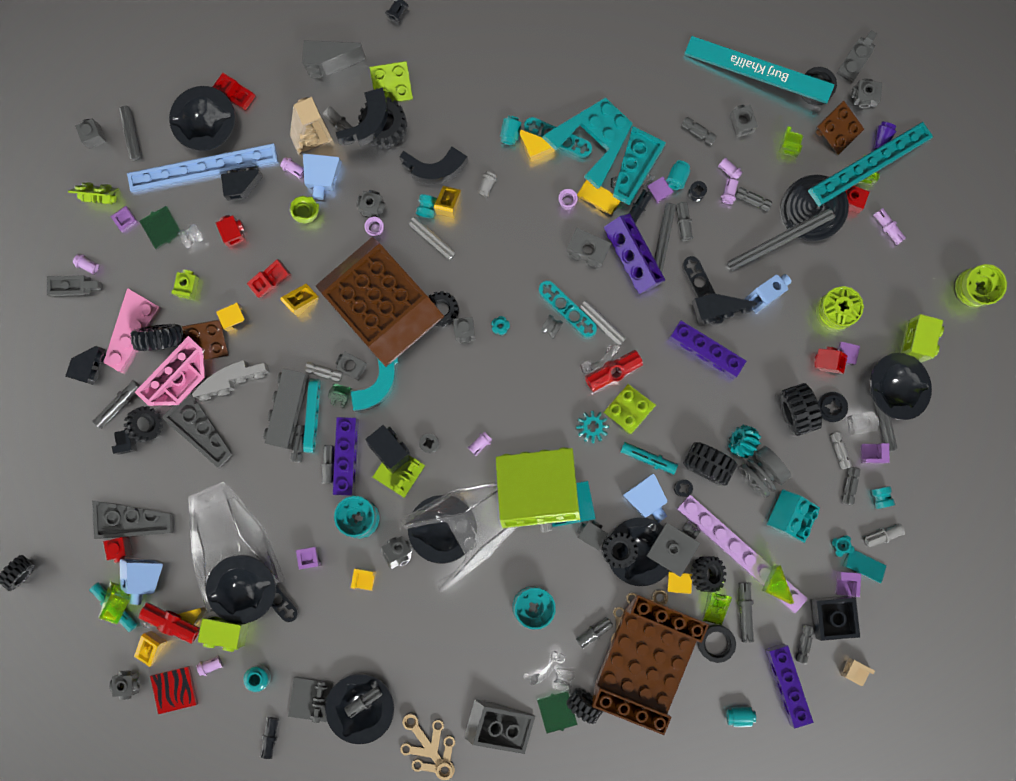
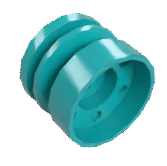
[334,496,380,539]
[512,586,556,630]

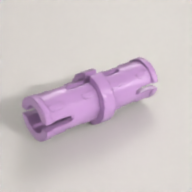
[873,208,906,245]

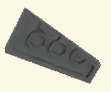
[161,393,232,469]
[92,500,173,539]

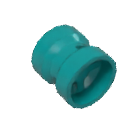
[416,194,437,218]
[871,486,895,509]

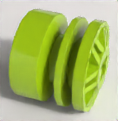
[955,264,1007,307]
[816,286,864,331]

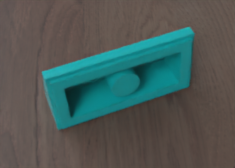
[843,550,887,584]

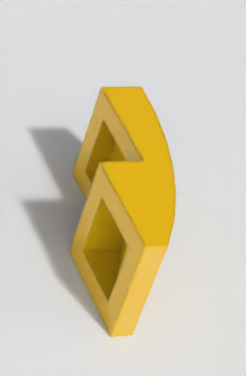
[577,179,620,215]

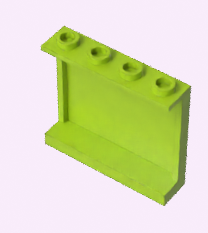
[496,447,580,528]

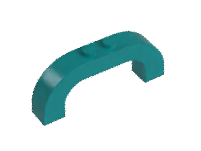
[351,357,399,412]

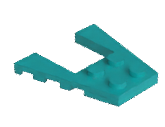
[542,98,633,189]

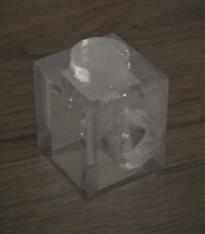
[847,411,879,435]

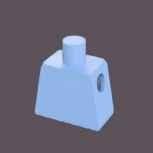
[303,154,342,200]
[745,274,791,314]
[622,474,668,523]
[120,559,163,605]

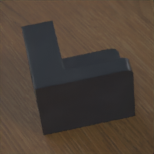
[112,428,137,455]

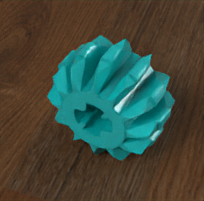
[576,410,609,443]
[728,424,761,459]

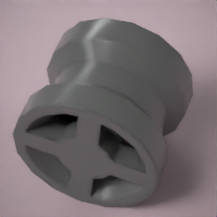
[541,315,563,338]
[419,434,439,453]
[680,521,701,539]

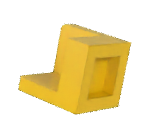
[216,303,245,332]
[351,568,376,591]
[667,572,692,594]

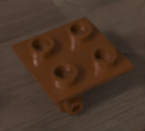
[815,101,864,155]
[182,320,229,360]

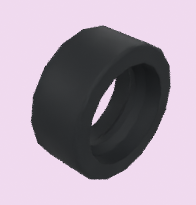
[801,66,837,105]
[697,624,736,663]

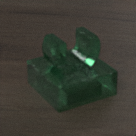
[328,384,352,408]

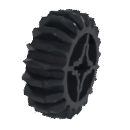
[130,324,184,351]

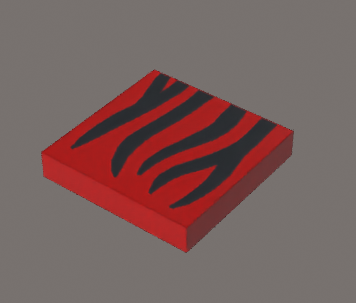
[150,666,198,714]

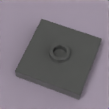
[646,523,701,577]

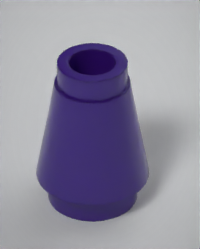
[874,121,897,149]

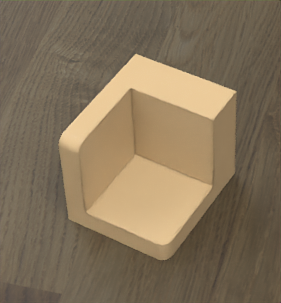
[841,658,875,686]

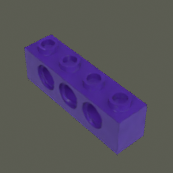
[604,214,665,294]
[668,320,747,379]
[333,417,359,496]
[765,643,814,729]

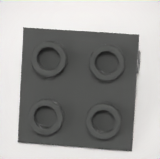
[288,677,333,723]

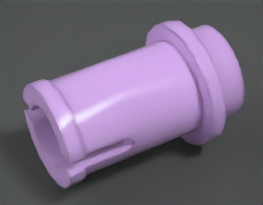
[280,157,304,179]
[718,158,743,180]
[721,179,738,204]
[73,254,99,275]
[468,432,492,456]
[196,655,223,676]

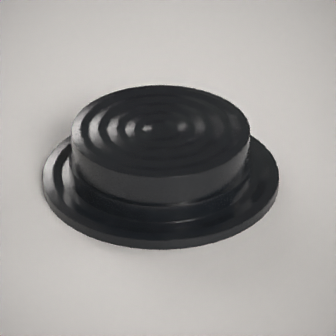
[169,86,235,151]
[781,175,849,241]
[870,353,932,420]
[408,495,476,564]
[609,518,669,586]
[206,555,276,624]
[325,674,394,744]

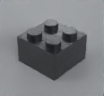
[365,425,410,474]
[811,596,860,641]

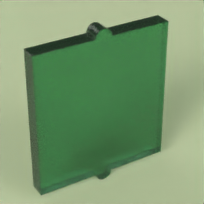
[139,206,183,249]
[537,691,578,734]

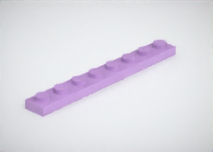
[677,495,808,613]

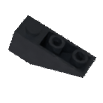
[692,293,757,325]

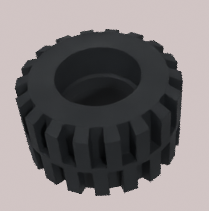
[358,97,407,149]
[780,383,822,436]
[683,442,738,486]

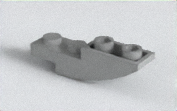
[192,360,269,401]

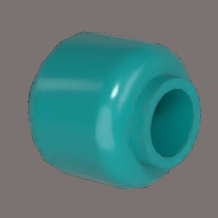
[243,665,271,692]

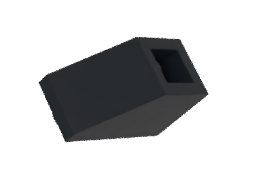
[221,167,263,201]
[65,346,105,385]

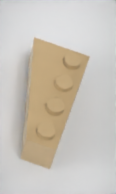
[290,97,332,155]

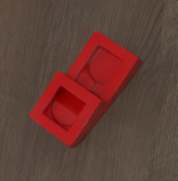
[212,72,256,110]
[247,259,291,298]

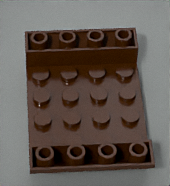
[316,237,444,367]
[592,595,709,735]

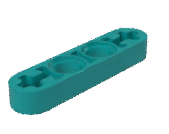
[524,117,592,159]
[539,281,597,338]
[303,378,321,453]

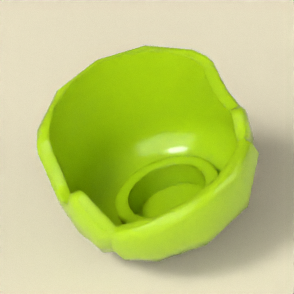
[290,196,319,224]

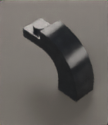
[335,88,388,147]
[399,146,468,184]

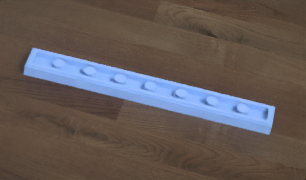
[127,143,278,192]

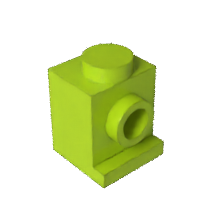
[171,270,199,300]

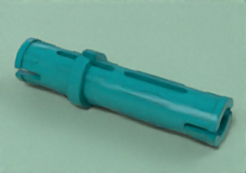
[620,442,678,475]
[89,582,138,633]

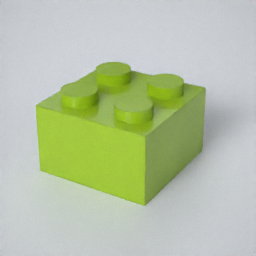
[901,314,944,362]
[198,615,249,652]

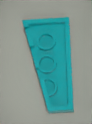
[613,126,666,205]

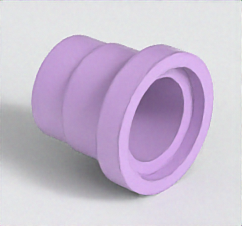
[558,189,578,209]
[365,217,384,236]

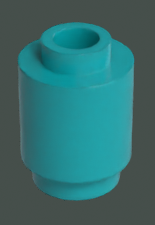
[500,116,522,145]
[666,160,690,190]
[727,706,756,727]

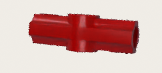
[585,350,643,392]
[139,602,200,644]

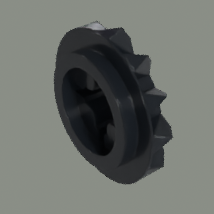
[818,392,848,422]

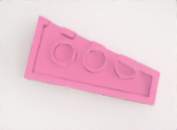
[104,288,161,373]

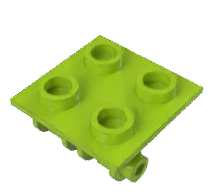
[369,61,413,102]
[68,182,119,204]
[603,384,656,434]
[372,455,425,498]

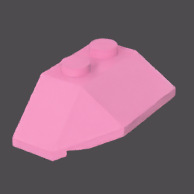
[135,336,205,406]

